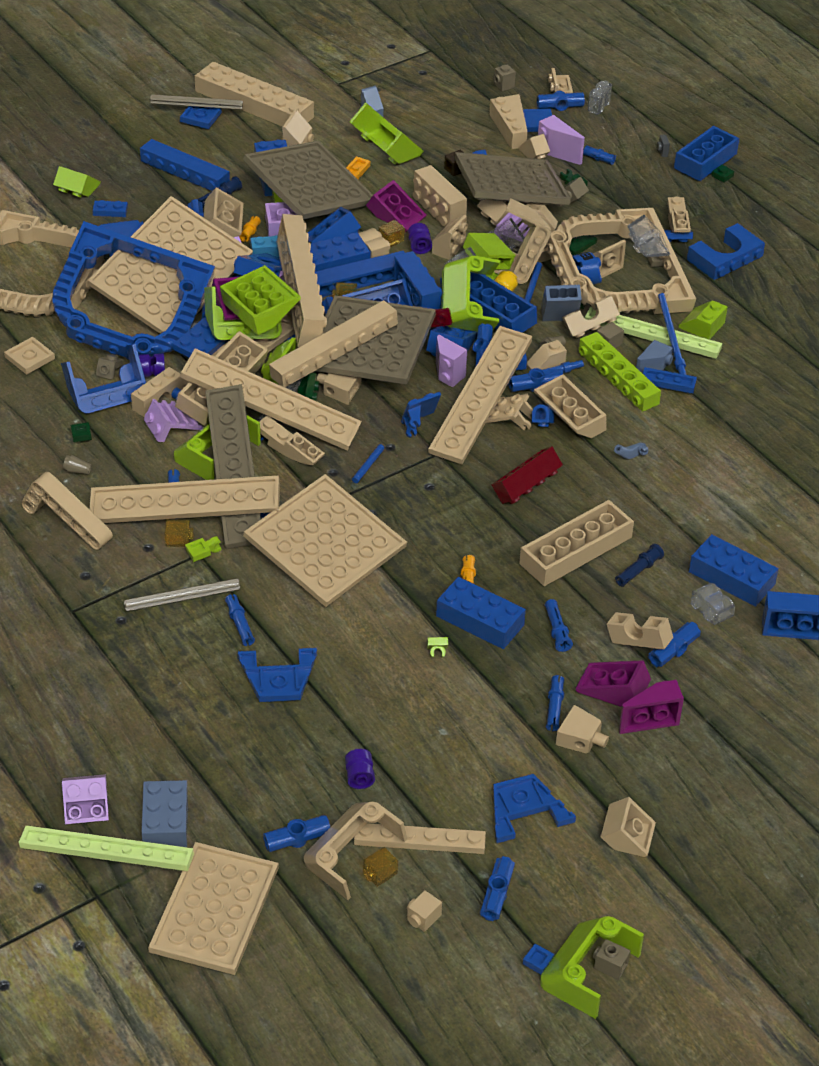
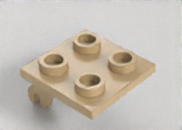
[486,394,533,430]

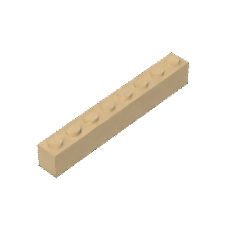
[269,300,398,387]

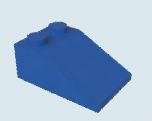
[307,207,361,243]
[426,326,478,356]

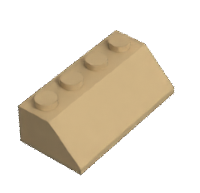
[534,374,606,438]

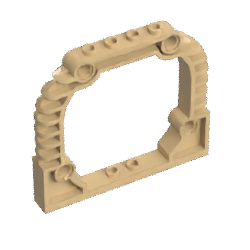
[546,208,696,314]
[0,210,105,317]

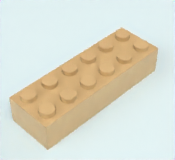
[175,331,268,426]
[519,500,634,586]

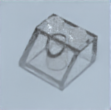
[628,215,670,257]

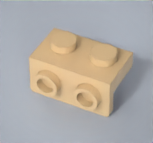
[548,68,573,94]

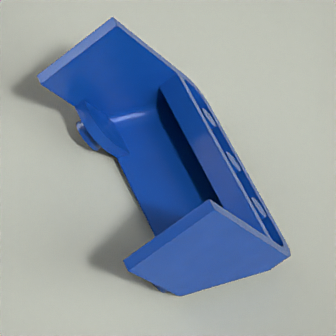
[61,344,146,413]

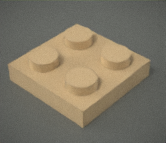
[4,337,55,375]

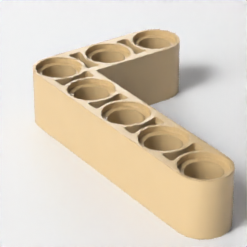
[22,472,113,550]

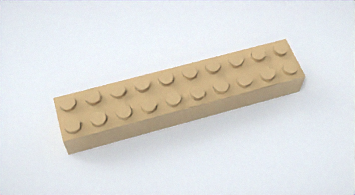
[276,214,327,347]

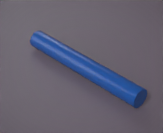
[352,444,385,483]

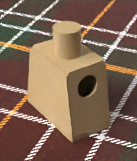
[317,373,361,405]
[556,705,609,753]

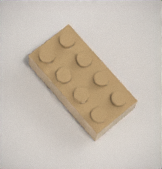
[413,165,467,227]

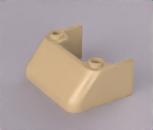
[494,198,551,284]
[304,802,407,900]

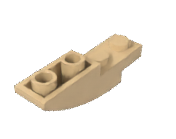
[667,197,691,232]
[260,416,325,465]

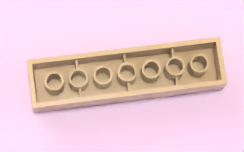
[195,62,314,127]

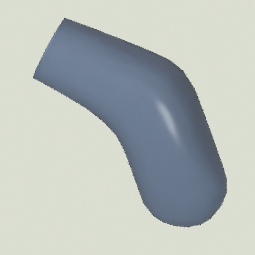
[614,443,649,459]

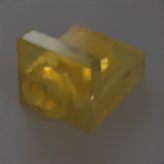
[332,282,357,298]

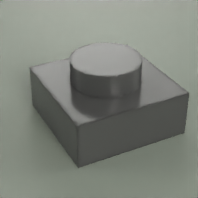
[657,135,670,157]

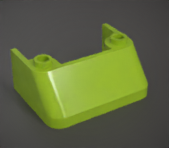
[350,102,424,165]
[441,256,500,332]
[204,287,282,340]
[174,415,261,480]
[540,916,644,1019]

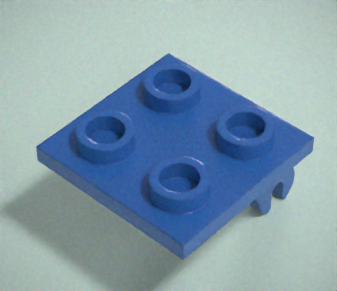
[401,392,441,438]

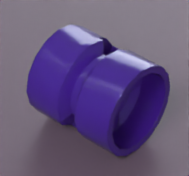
[408,223,432,254]
[139,353,165,377]
[345,749,375,789]

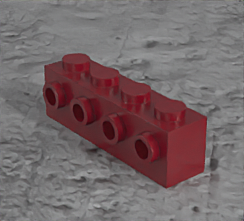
[491,446,563,504]

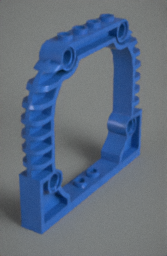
[52,221,215,359]

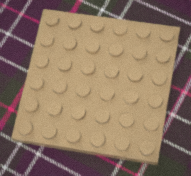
[243,474,407,607]

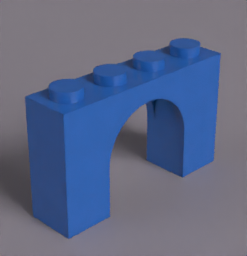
[687,223,765,280]
[234,253,282,277]

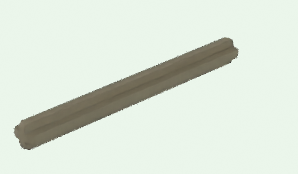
[150,95,243,110]
[124,578,240,611]

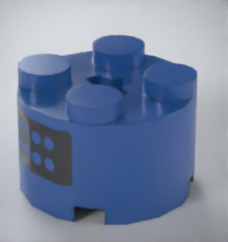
[572,252,602,285]

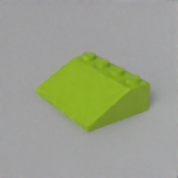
[220,265,301,335]

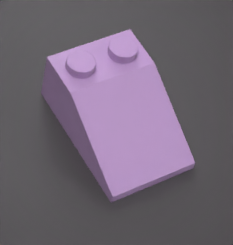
[538,115,585,165]

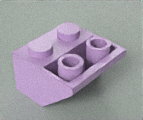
[62,774,109,824]

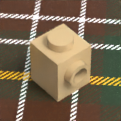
[407,891,442,932]

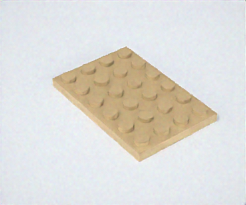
[148,842,279,975]

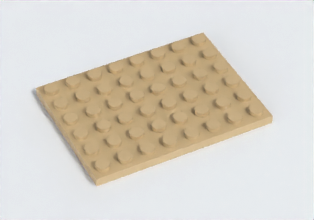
[87,196,253,334]

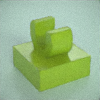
[427,637,448,658]

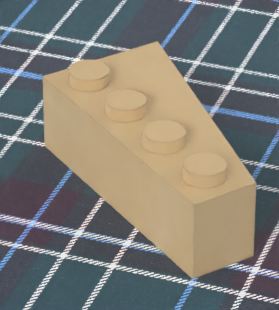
[489,94,527,149]

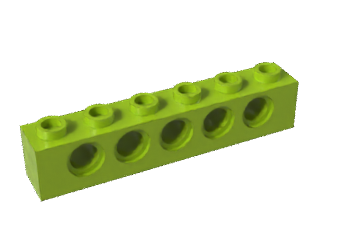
[579,332,661,412]

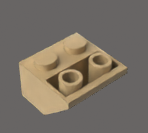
[432,215,468,260]

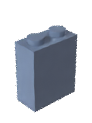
[541,285,582,321]

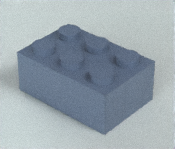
[142,780,188,847]

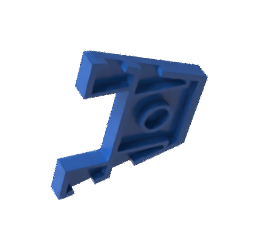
[238,648,317,702]
[493,774,576,843]

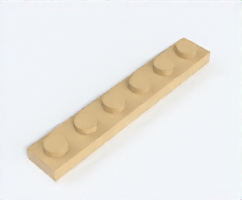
[354,823,486,854]

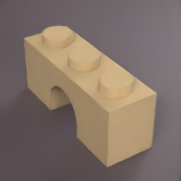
[562,295,620,338]
[131,367,183,417]
[607,612,673,649]

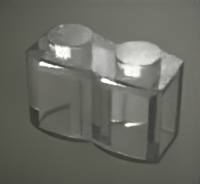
[587,81,612,114]
[691,583,735,625]

